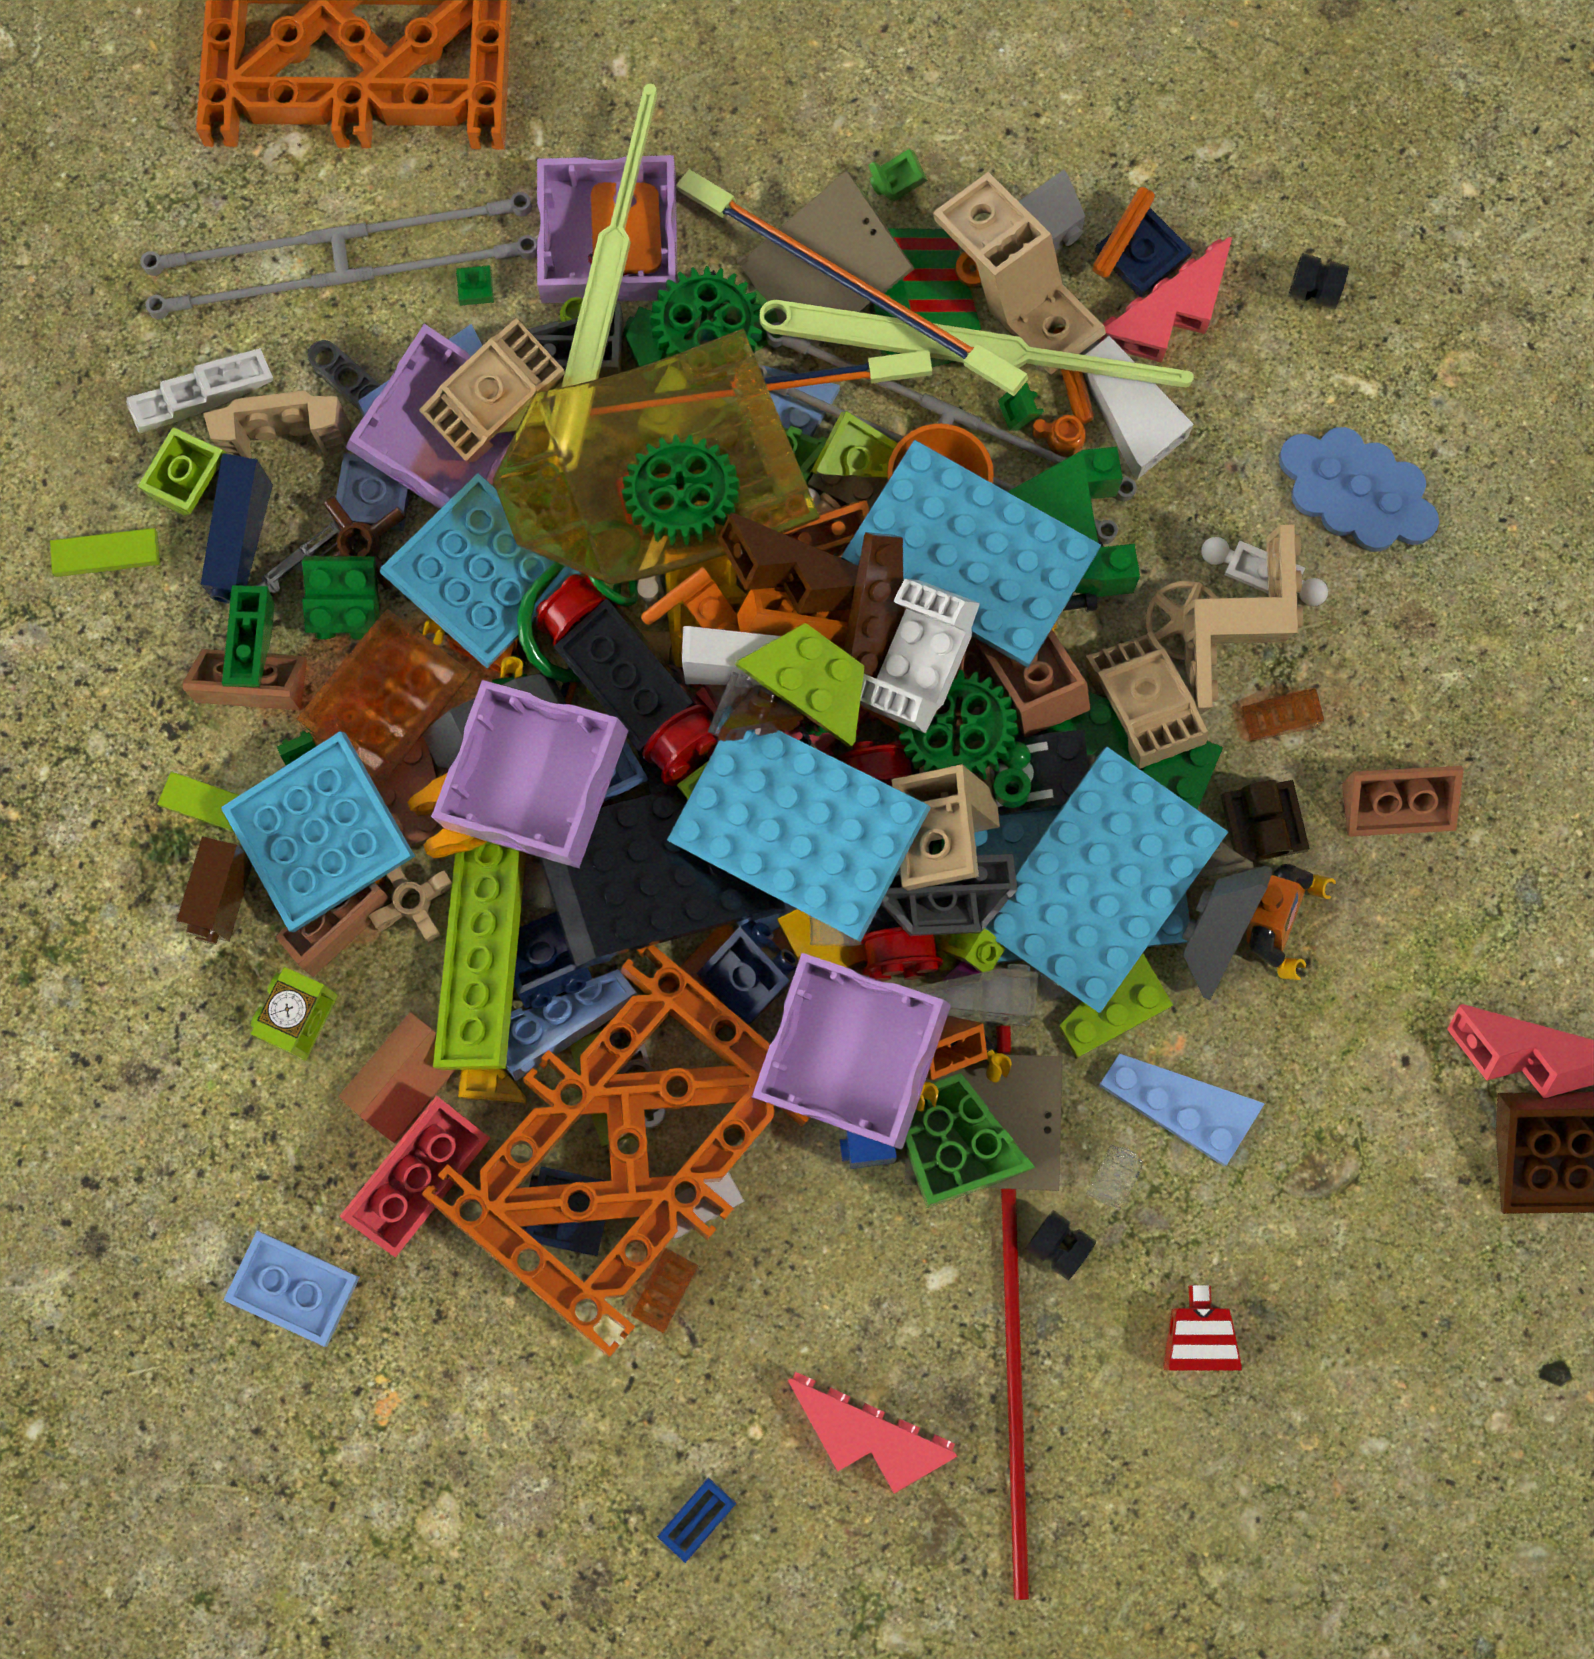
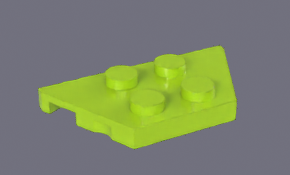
[734,623,865,746]

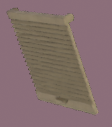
[736,171,914,360]
[904,1055,1063,1191]

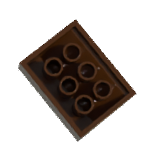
[1496,1092,1594,1214]

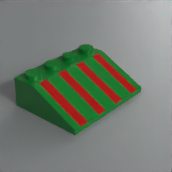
[869,228,982,367]

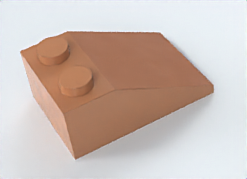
[975,630,1090,737]

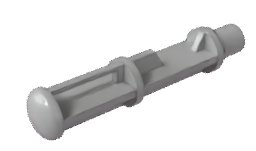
[256,522,341,593]

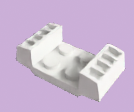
[860,579,980,733]

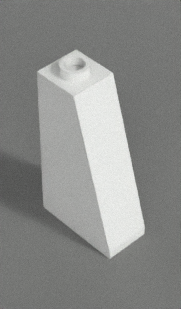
[1082,336,1194,480]
[682,626,781,685]

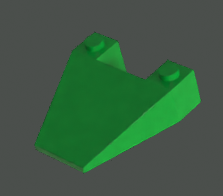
[1008,446,1140,597]

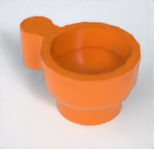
[1032,415,1086,457]

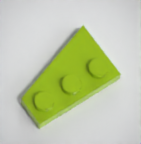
[1058,953,1173,1059]

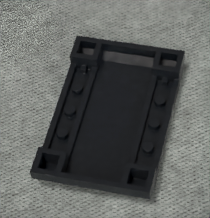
[539,787,786,970]

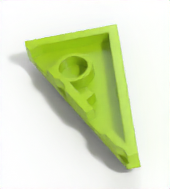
[811,411,898,479]

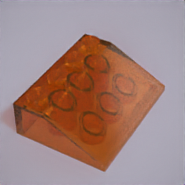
[296,609,472,785]

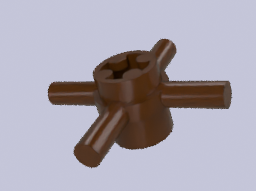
[323,496,406,590]

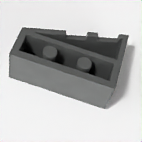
[527,302,624,384]

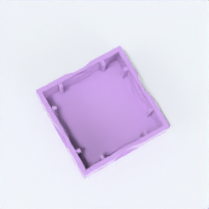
[537,155,677,303]
[345,324,541,509]
[431,680,628,868]
[752,953,951,1149]

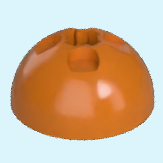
[887,423,994,484]

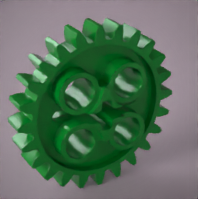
[650,266,763,377]
[622,434,740,545]
[898,670,1018,779]

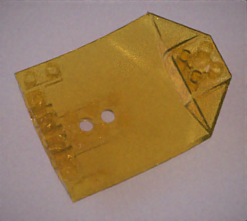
[493,328,820,585]

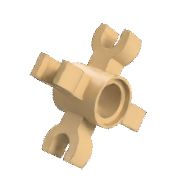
[369,867,452,943]

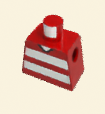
[1164,1285,1242,1371]

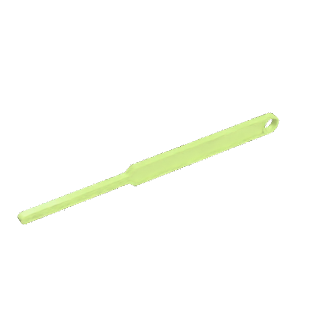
[545,84,657,475]
[760,300,1194,388]

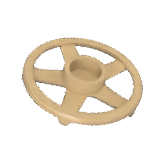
[1146,581,1217,660]

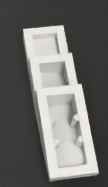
[127,348,273,434]

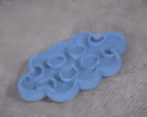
[1279,427,1439,552]

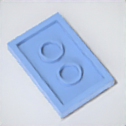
[224,1231,360,1347]

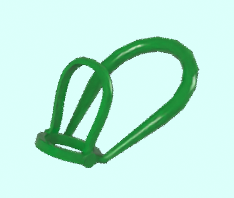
[517,520,642,683]

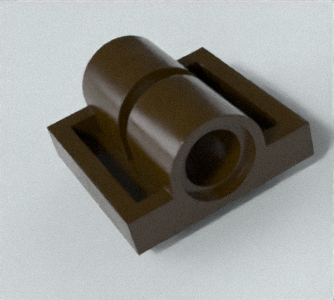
[1221,780,1310,862]

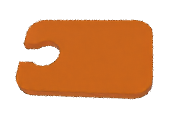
[591,182,662,274]

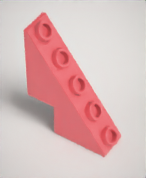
[1100,237,1232,363]
[1447,1004,1594,1099]
[788,1372,957,1494]

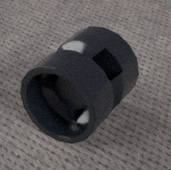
[1288,253,1349,310]
[1025,1210,1096,1281]

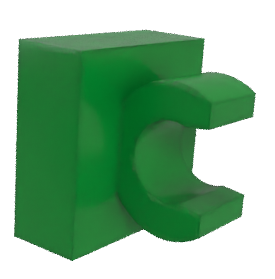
[456,265,494,306]
[998,383,1044,431]
[277,731,318,766]

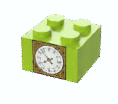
[251,967,338,1061]

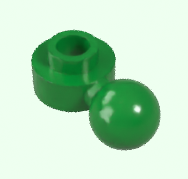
[994,742,1031,808]

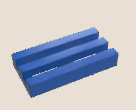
[657,1477,737,1563]

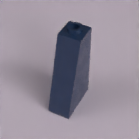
[201,453,273,603]

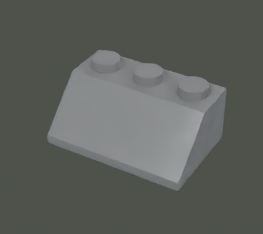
[1019,170,1086,253]

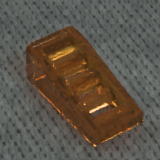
[1241,688,1324,742]
[631,1248,700,1333]

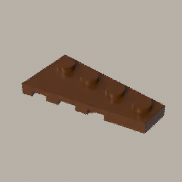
[843,532,904,679]

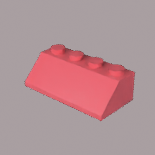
[340,1095,490,1258]

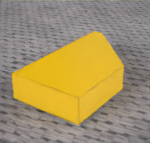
[458,1069,528,1104]

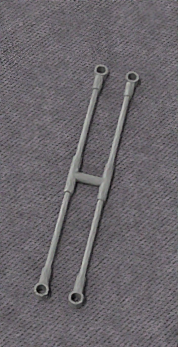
[140,192,537,319]
[746,322,1137,544]

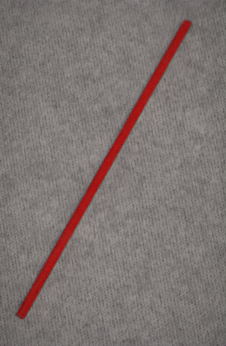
[996,1025,1029,1600]

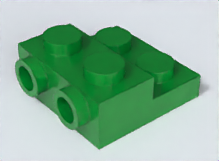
[302,556,381,640]

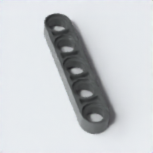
[308,340,380,412]

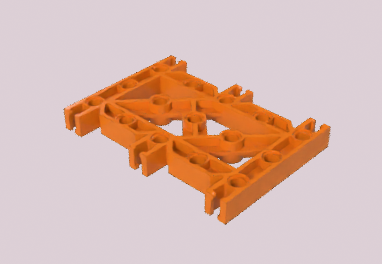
[196,0,512,150]
[422,945,810,1357]

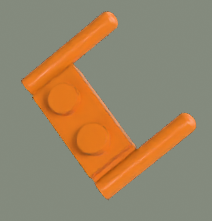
[641,567,740,688]

